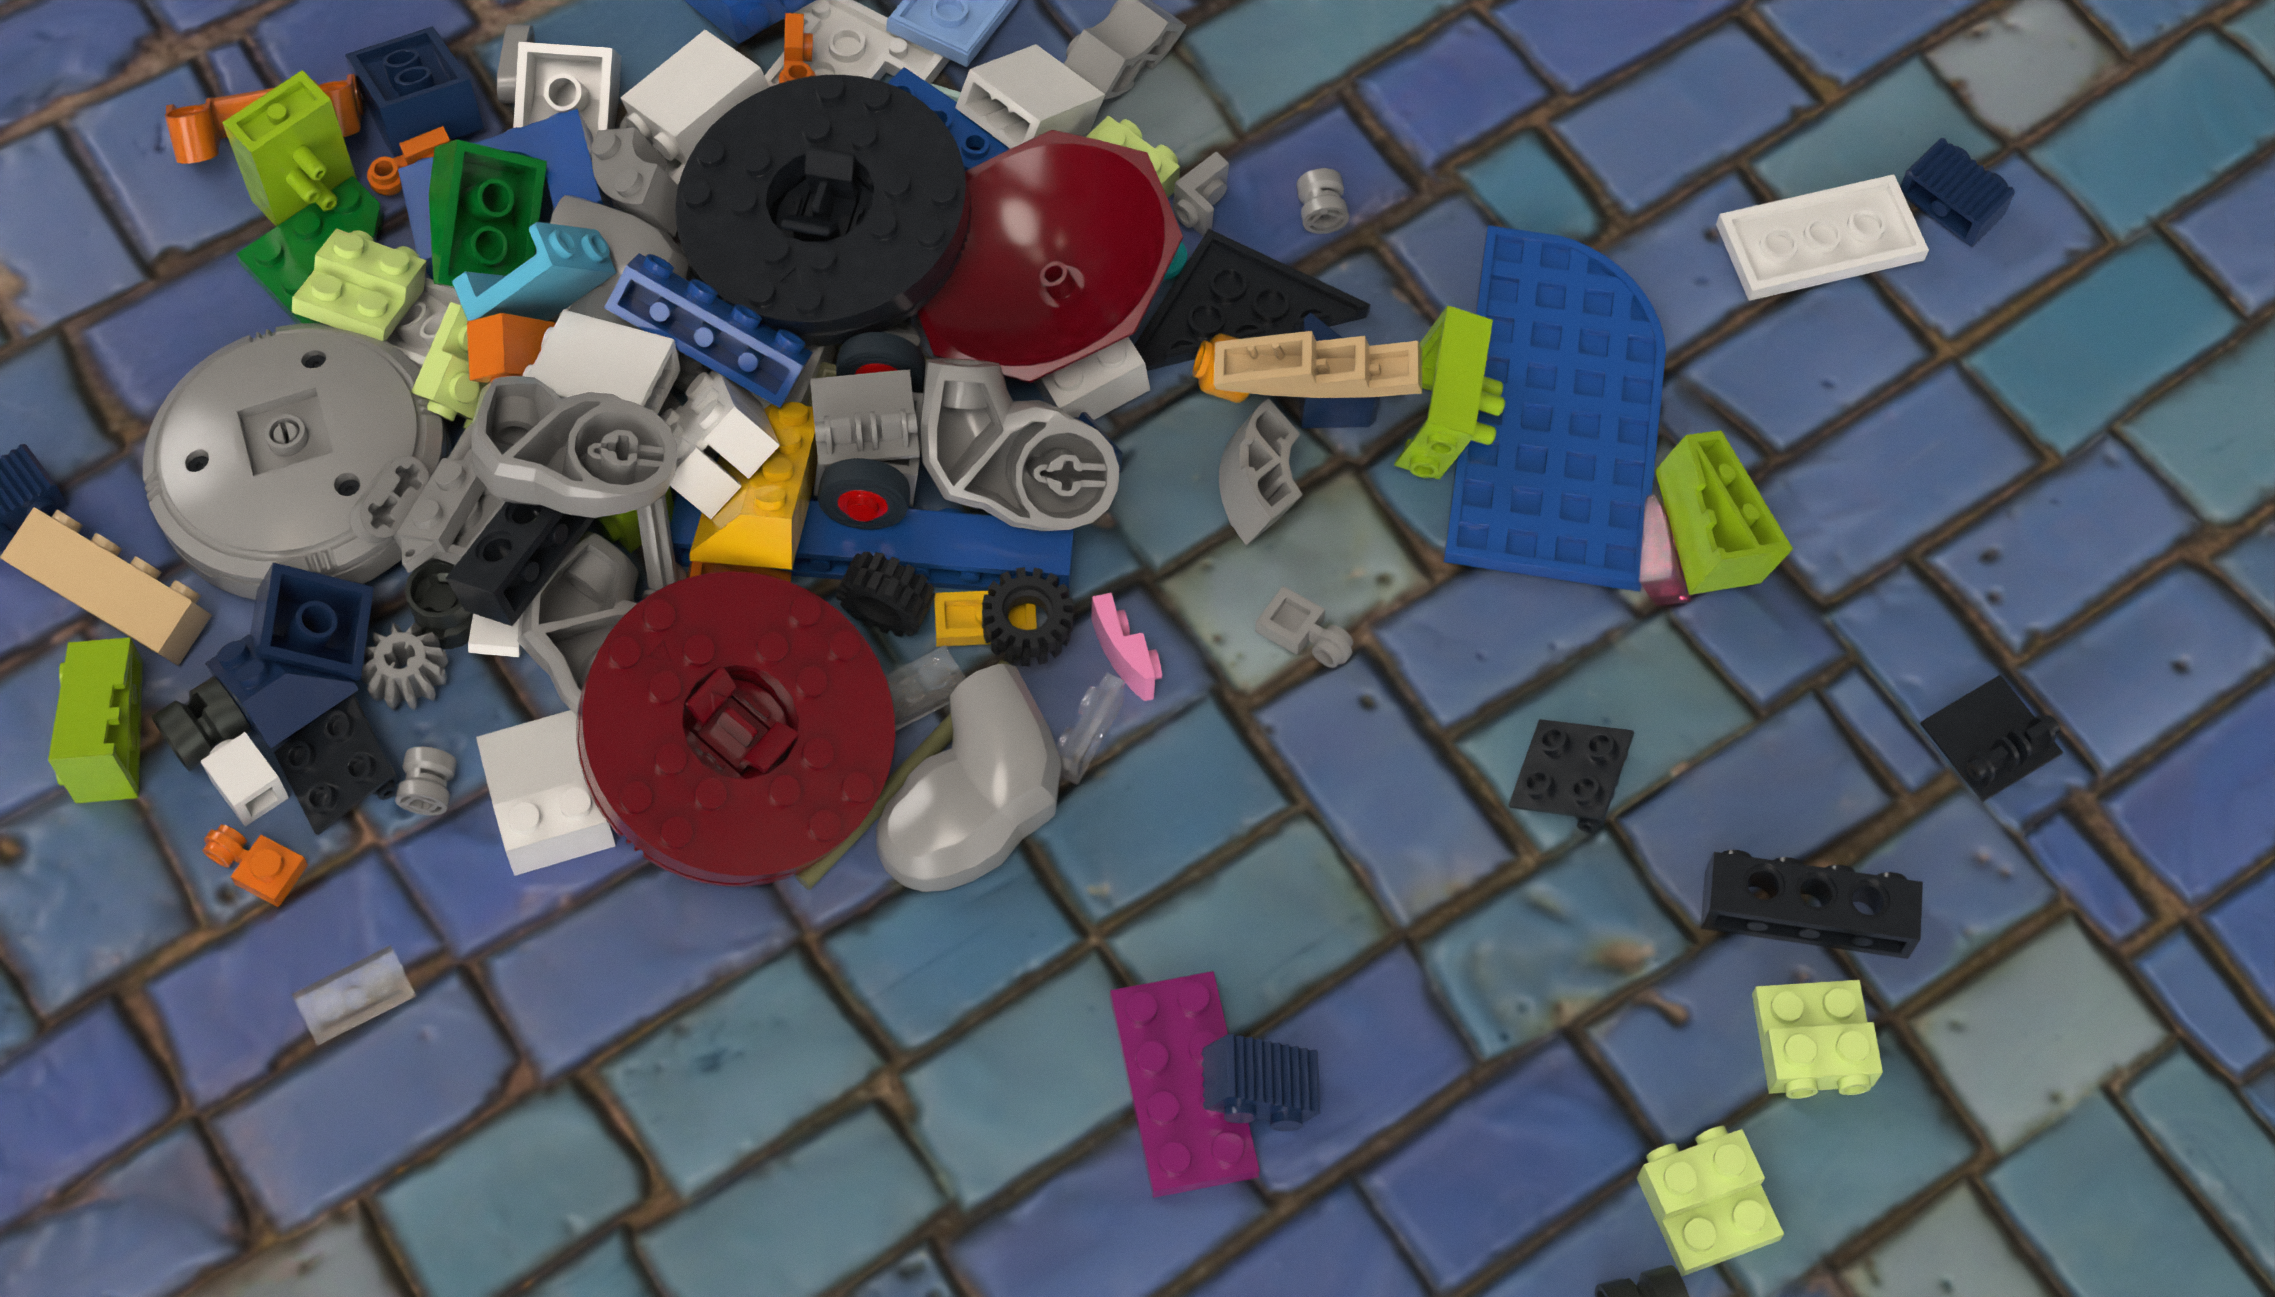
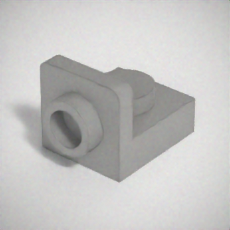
[1173,152,1229,237]

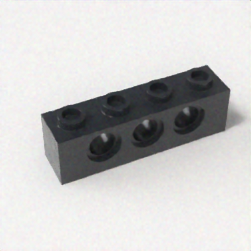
[446,502,595,627]
[1701,850,1923,959]

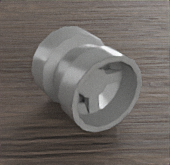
[1296,168,1349,234]
[395,747,457,815]

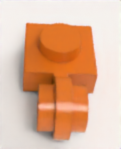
[779,13,816,84]
[367,126,450,196]
[202,824,308,908]

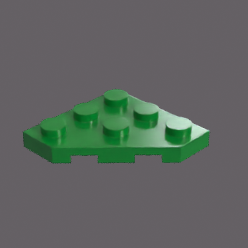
[236,176,384,324]

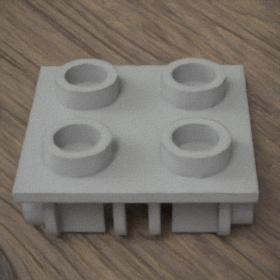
[810,369,920,467]

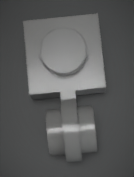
[1255,586,1353,668]

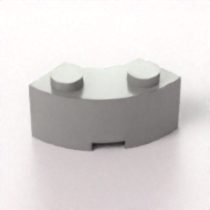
[1064,0,1187,99]
[591,127,678,238]
[1219,397,1303,546]

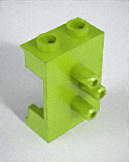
[222,70,356,226]
[1394,305,1505,479]

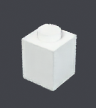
[200,732,289,827]

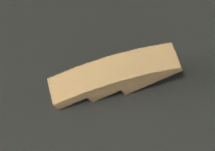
[1214,331,1422,398]

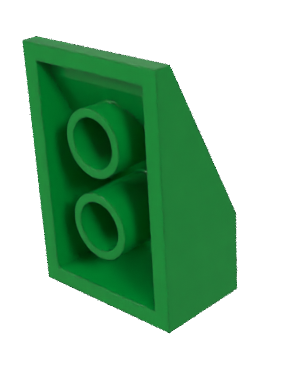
[428,139,547,289]

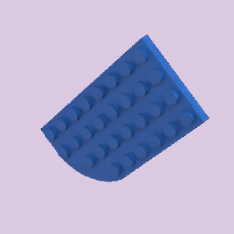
[1443,225,1666,592]

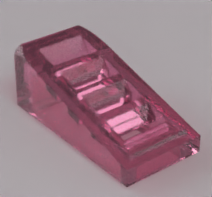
[1639,495,1692,606]

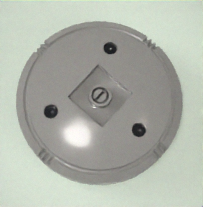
[143,323,452,600]

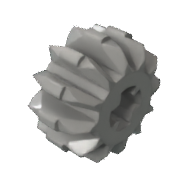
[361,622,449,711]

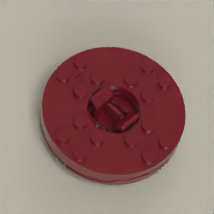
[576,571,895,887]

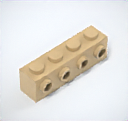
[0,507,212,666]

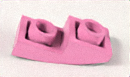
[1091,593,1162,701]

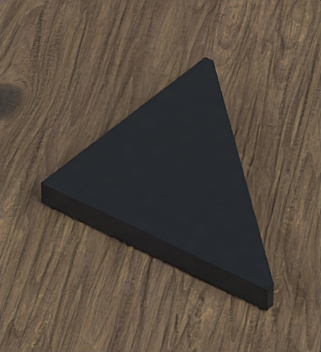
[1134,229,1371,371]

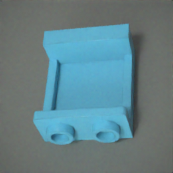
[452,222,616,321]

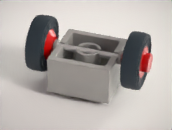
[814,332,926,530]

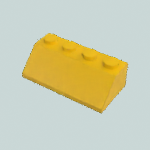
[690,402,818,570]

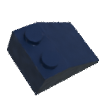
[345,26,484,158]

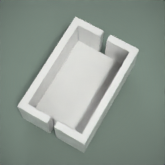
[660,370,780,519]

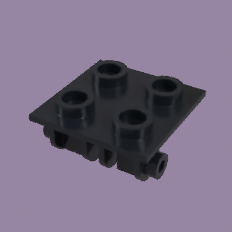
[1920,675,2063,802]
[274,693,399,835]
[1509,719,1634,833]

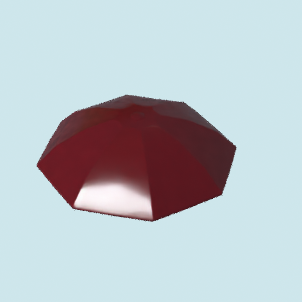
[917,130,1183,383]

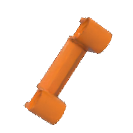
[165,73,364,164]

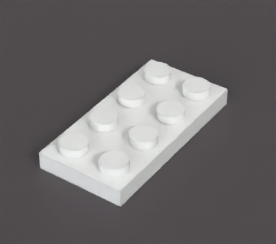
[1716,174,1929,301]

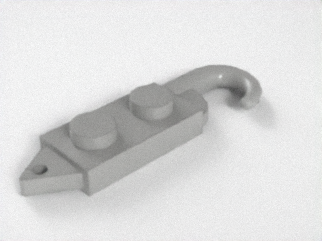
[396,423,486,573]

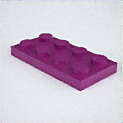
[1110,971,1260,1198]

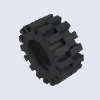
[836,551,935,637]
[982,567,1074,667]

